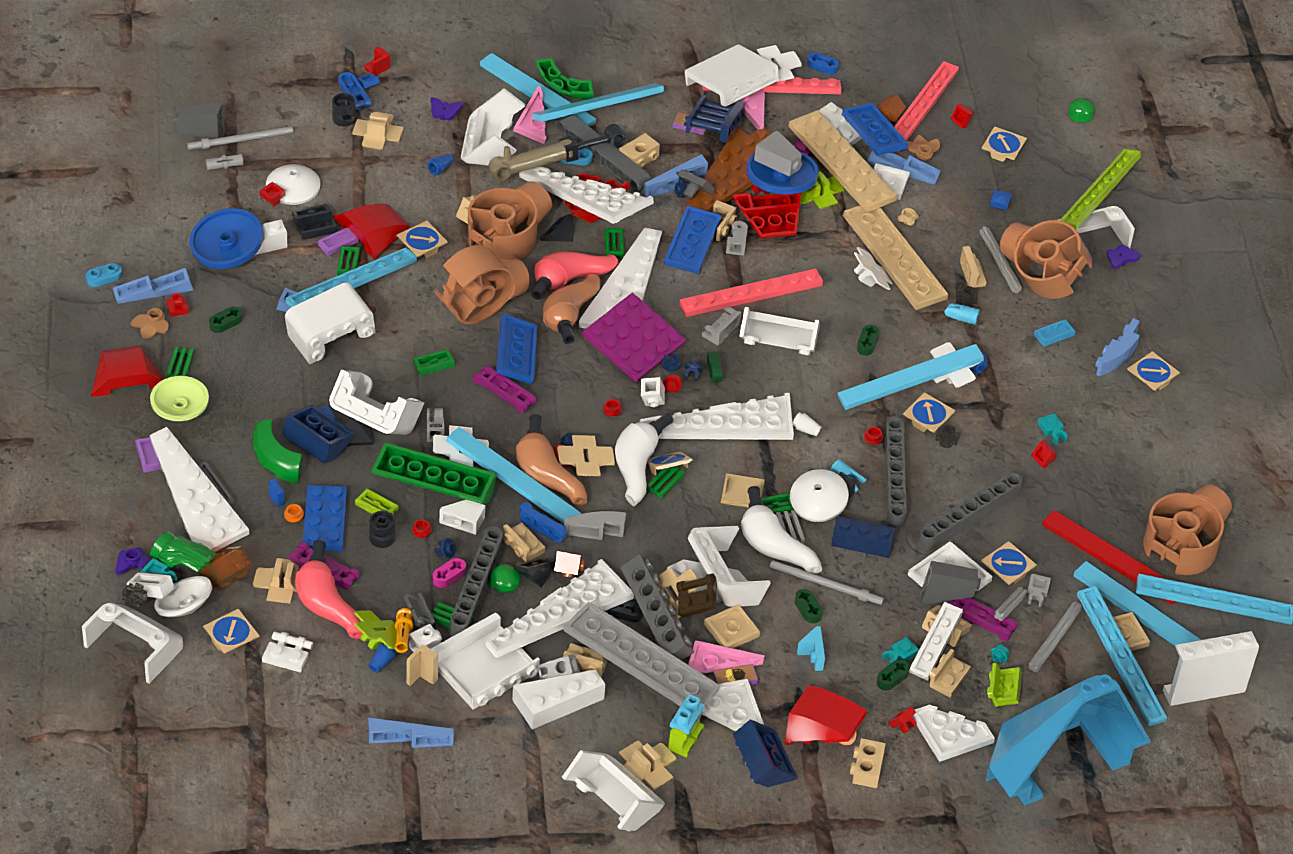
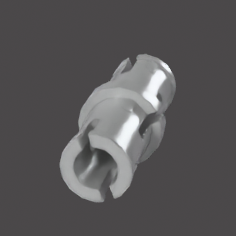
[205,154,243,171]

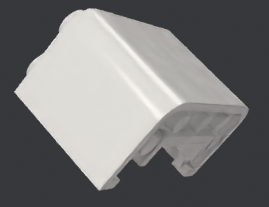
[285,283,376,364]
[329,370,424,435]

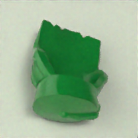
[150,532,217,572]

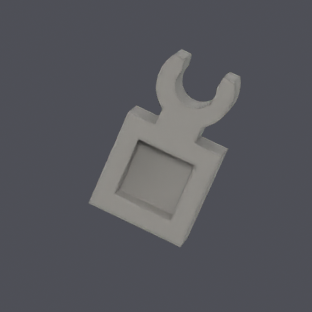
[1027,574,1051,607]

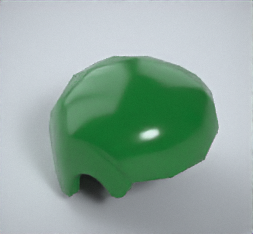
[1068,98,1095,123]
[488,564,521,593]

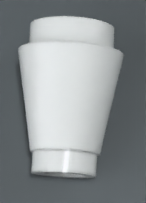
[793,412,822,436]

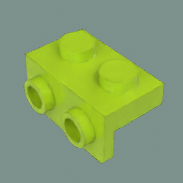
[987,663,1022,707]

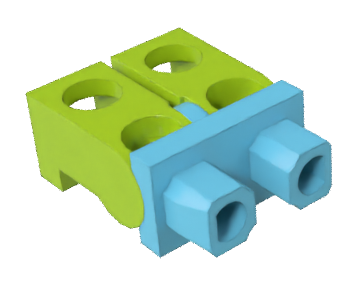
[668,695,705,758]

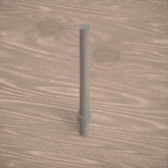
[187,126,293,150]
[770,560,884,605]

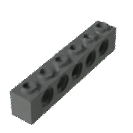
[620,554,694,661]

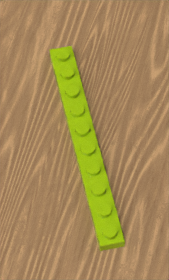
[1059,149,1141,230]

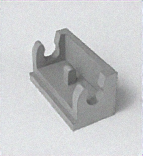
[702,307,742,346]

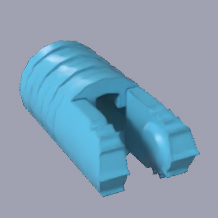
[944,303,980,325]
[830,459,867,492]

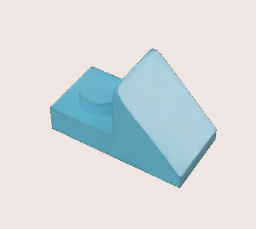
[797,626,825,671]

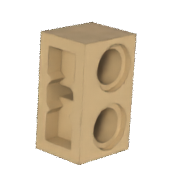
[850,738,886,788]

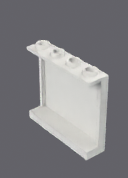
[685,44,779,107]
[431,613,540,709]
[1163,631,1259,706]

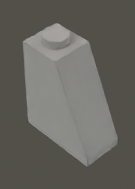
[754,131,802,176]

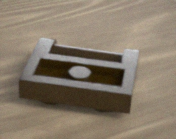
[676,573,717,618]

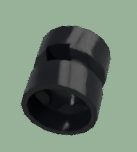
[332,93,355,127]
[369,510,395,548]

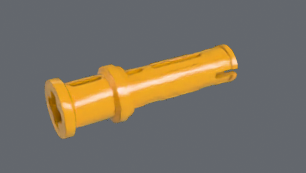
[395,608,414,653]

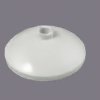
[266,164,320,205]
[790,469,849,522]
[154,576,212,617]

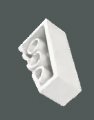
[512,670,605,729]

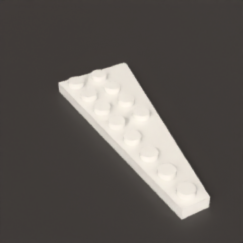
[519,166,654,224]
[579,228,662,329]
[640,393,794,440]
[150,427,249,552]
[486,559,634,658]

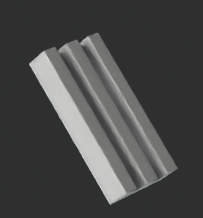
[776,510,805,544]

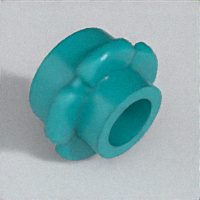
[990,644,1010,663]

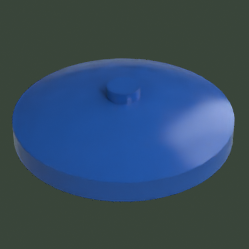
[746,151,818,194]
[189,208,263,269]

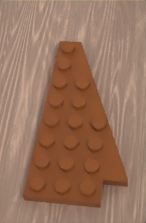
[682,128,799,215]

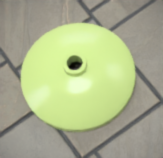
[150,376,209,421]

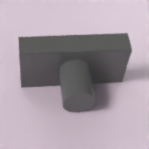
[678,169,715,199]

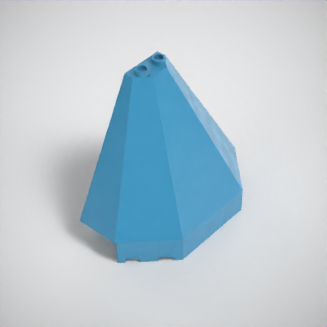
[986,674,1151,806]

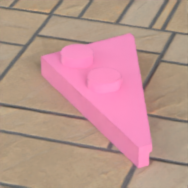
[513,86,546,144]
[734,90,765,130]
[688,640,764,674]

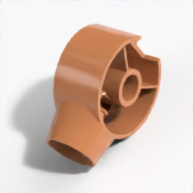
[468,181,552,260]
[1000,220,1092,299]
[434,245,529,324]
[1143,484,1232,575]

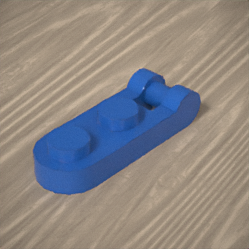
[338,72,371,111]
[520,502,567,543]

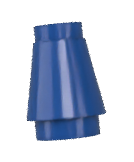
[427,154,453,175]
[368,643,397,673]

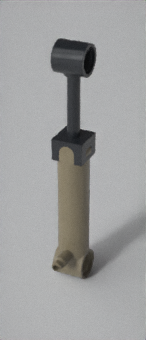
[488,124,627,181]

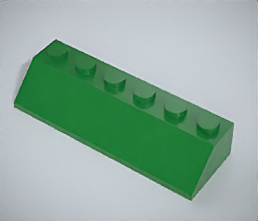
[371,443,496,504]

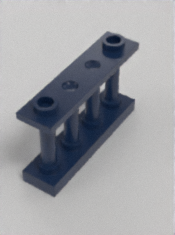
[684,92,745,142]

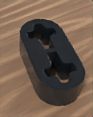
[606,601,643,622]

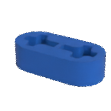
[807,52,839,74]

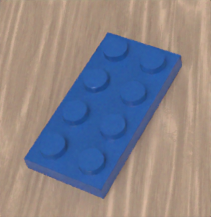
[842,103,908,155]
[664,206,721,274]
[496,314,537,384]
[303,485,347,551]

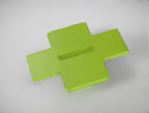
[800,172,844,209]
[354,610,403,650]

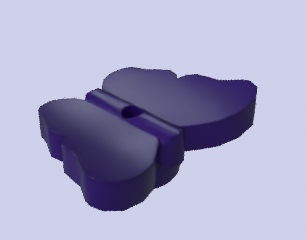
[430,97,463,121]
[1106,244,1141,269]
[115,548,150,575]

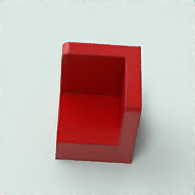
[364,46,390,76]

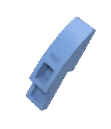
[1095,318,1140,376]

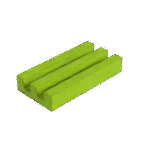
[355,488,399,515]

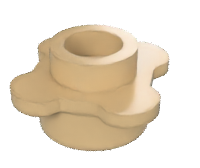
[898,208,918,225]

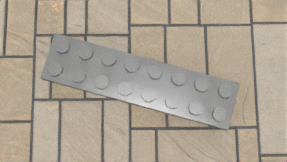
[564,601,720,706]

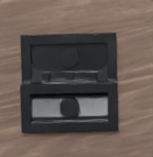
[291,204,338,240]

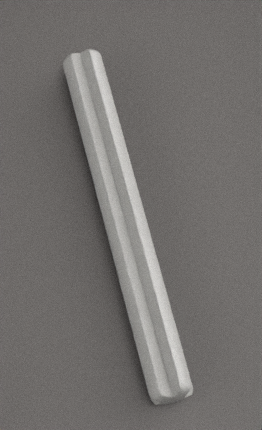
[979,226,1022,294]
[1028,601,1082,672]

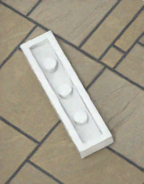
[909,602,963,680]

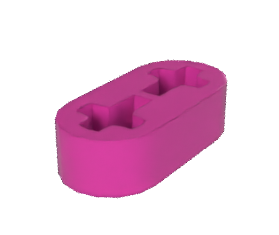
[433,558,466,588]

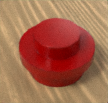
[663,374,682,393]
[603,399,622,417]
[864,427,883,445]
[412,519,432,538]

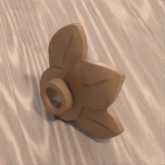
[907,135,940,160]
[131,308,169,339]

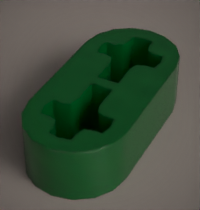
[209,307,242,333]
[857,325,879,356]
[707,351,722,383]
[795,589,822,624]
[876,659,910,691]

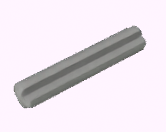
[994,587,1027,621]

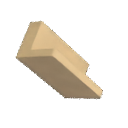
[406,644,439,686]

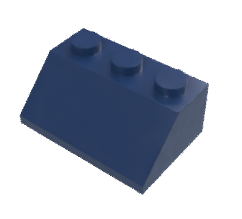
[282,404,355,464]
[831,515,896,558]
[733,719,798,787]

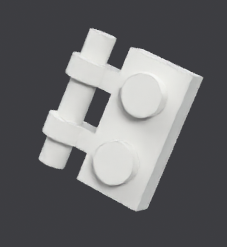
[262,631,313,672]

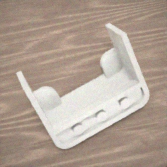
[461,88,525,166]
[1057,206,1135,248]
[739,307,820,355]
[688,526,771,607]
[82,603,183,684]
[562,750,665,832]

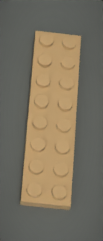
[788,110,897,213]
[843,206,948,310]

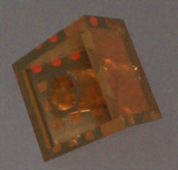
[198,546,253,588]

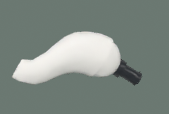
[615,412,674,506]
[740,486,822,574]

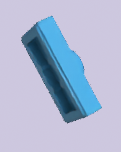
[1034,319,1076,347]

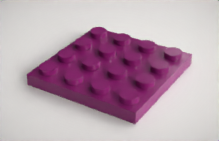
[582,292,686,383]

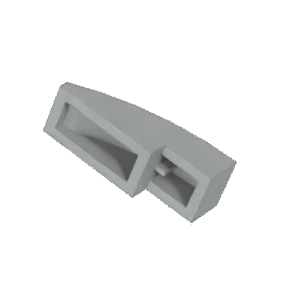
[564,511,626,540]

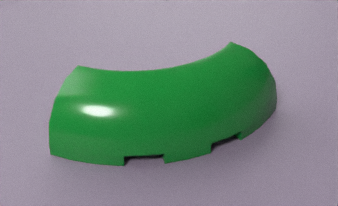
[535,58,594,100]
[252,420,302,484]

